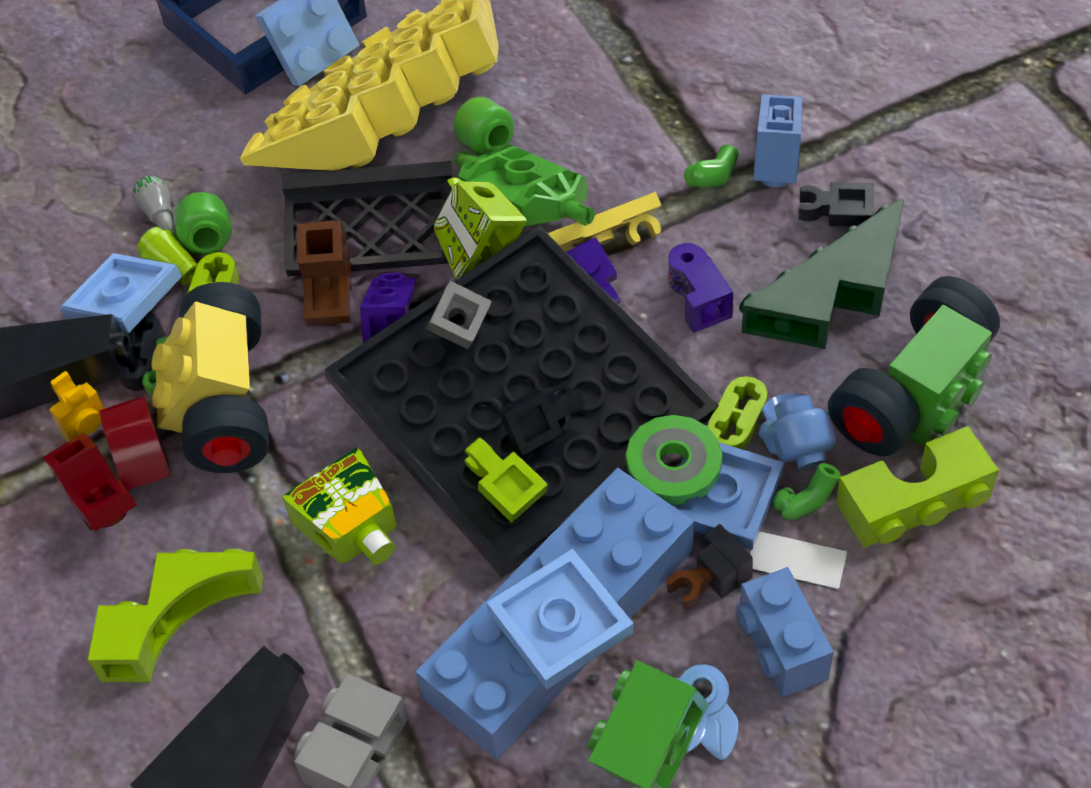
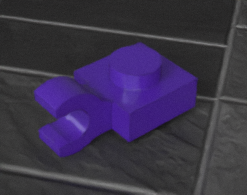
[566,237,620,304]

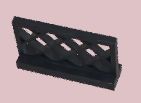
[282,161,453,277]

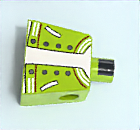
[434,178,527,280]

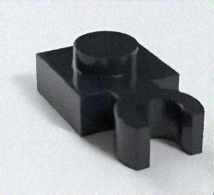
[798,182,874,226]

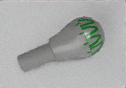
[132,175,177,238]

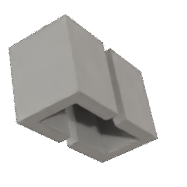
[294,674,408,788]

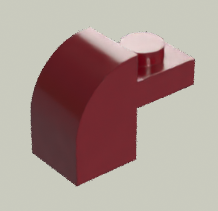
[99,396,171,490]
[42,432,137,532]

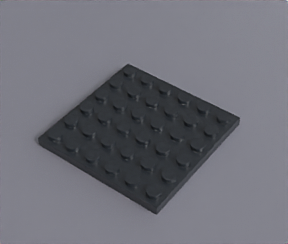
[324,225,719,577]

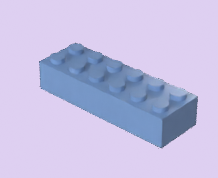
[415,468,694,760]

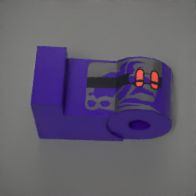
[668,243,733,333]

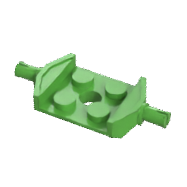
[455,143,595,227]

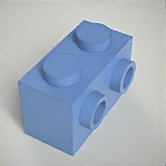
[735,567,834,697]

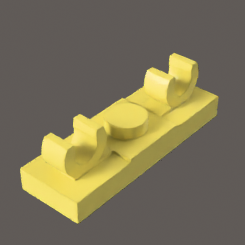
[547,192,661,252]

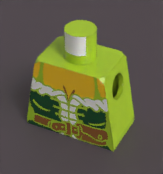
[282,447,397,565]

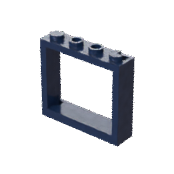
[156,0,367,95]

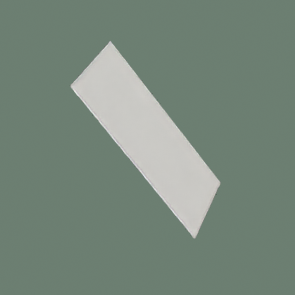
[750,532,847,589]

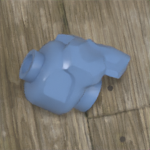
[759,394,836,470]

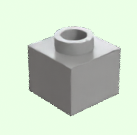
[426,281,492,349]

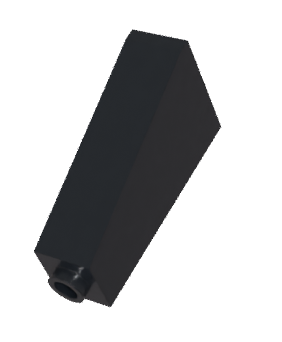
[0,314,131,420]
[130,646,309,788]

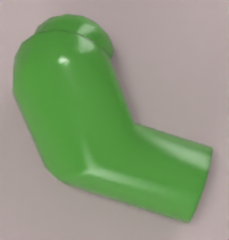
[684,145,739,188]
[772,463,841,521]

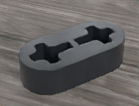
[119,312,165,391]

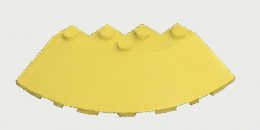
[240,0,499,171]

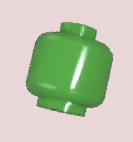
[453,97,514,156]
[173,192,232,255]

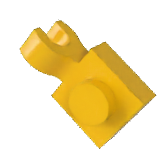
[49,371,105,441]

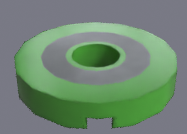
[626,415,723,505]

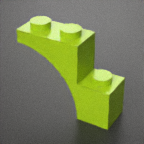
[88,549,263,682]

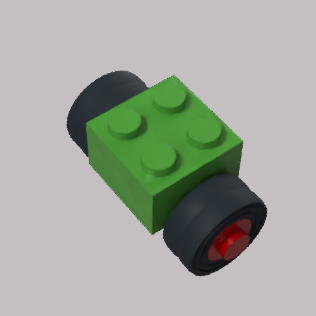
[828,276,1000,456]

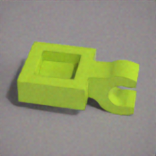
[465,438,548,523]

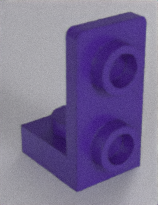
[360,272,416,343]

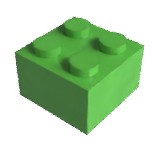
[588,660,709,788]

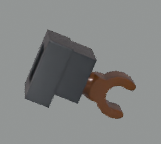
[666,524,753,610]

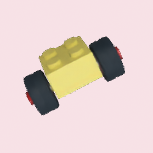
[151,282,269,473]

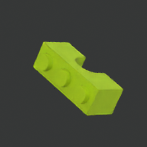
[836,426,999,548]

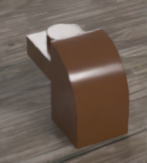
[297,220,352,326]

